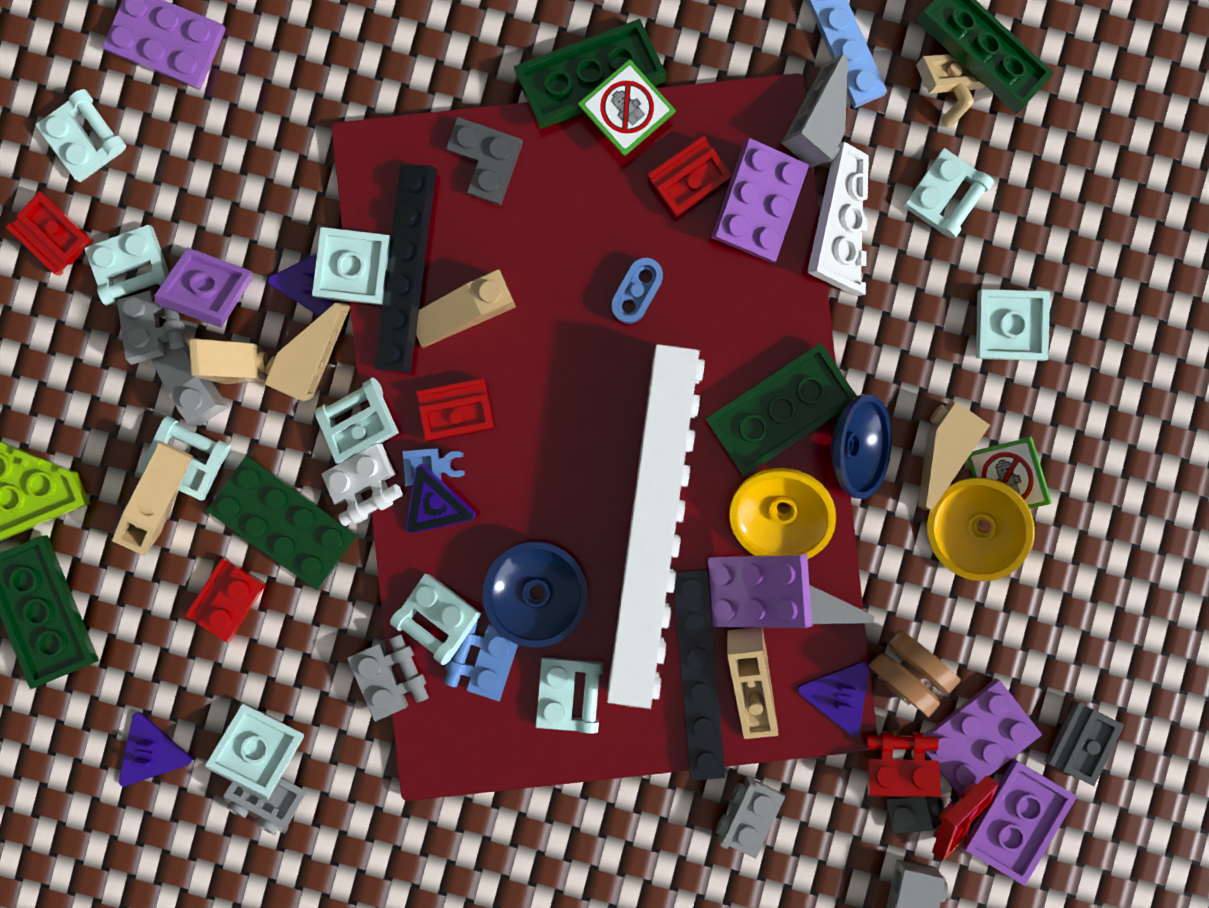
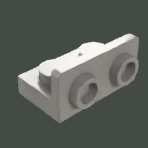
[716,776,785,859]
[224,778,307,835]

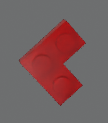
[932,775,998,862]

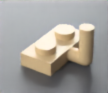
[916,54,985,128]

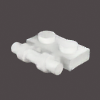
[321,444,402,526]

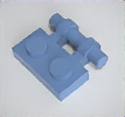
[444,620,518,701]

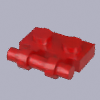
[866,732,941,798]

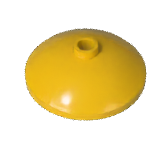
[730,468,836,559]
[927,477,1035,581]

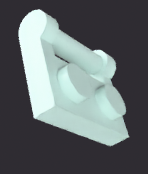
[35,89,126,182]
[903,148,994,239]
[84,225,170,306]
[315,378,399,463]
[138,416,231,500]
[390,573,482,665]
[536,656,604,734]

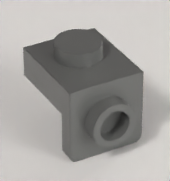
[886,797,944,833]

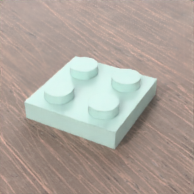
[312,227,391,306]
[976,289,1050,361]
[205,703,304,799]

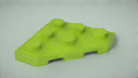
[0,441,90,541]

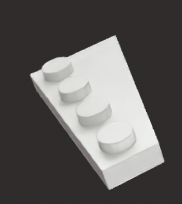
[807,142,869,296]

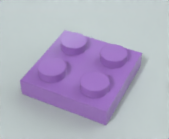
[155,247,252,328]

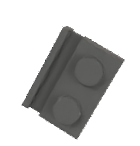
[1045,700,1124,786]

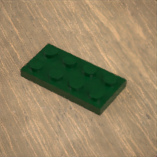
[916,0,1054,114]
[514,19,667,130]
[705,343,857,477]
[206,456,359,590]
[0,535,99,689]

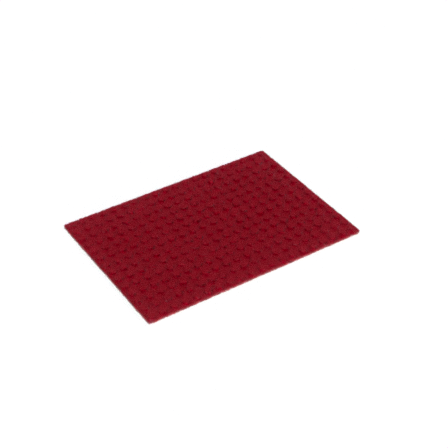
[332,73,877,801]

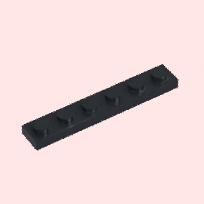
[374,165,437,373]
[674,569,725,781]

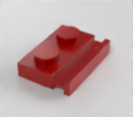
[647,136,732,218]
[6,191,94,276]
[416,378,495,441]
[185,557,267,643]

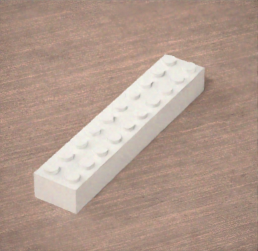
[607,345,705,709]

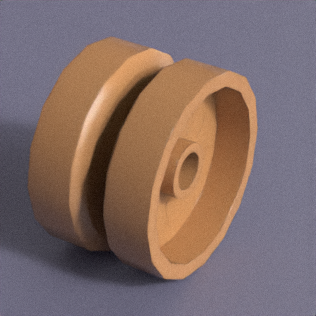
[869,630,961,718]

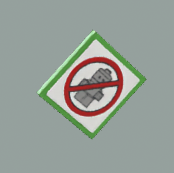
[578,59,676,157]
[968,436,1052,509]

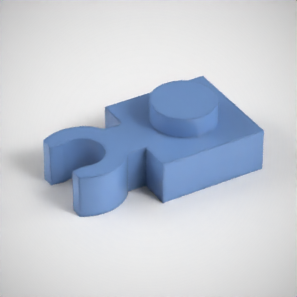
[403,448,465,486]

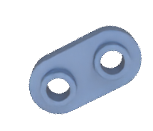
[612,258,663,324]

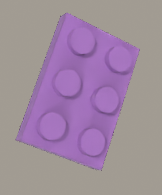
[102,0,226,90]
[711,138,809,263]
[708,554,812,628]
[924,678,1042,797]
[962,758,1077,886]

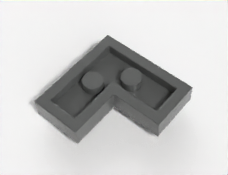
[446,117,523,207]

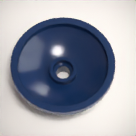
[830,394,892,499]
[482,542,588,648]

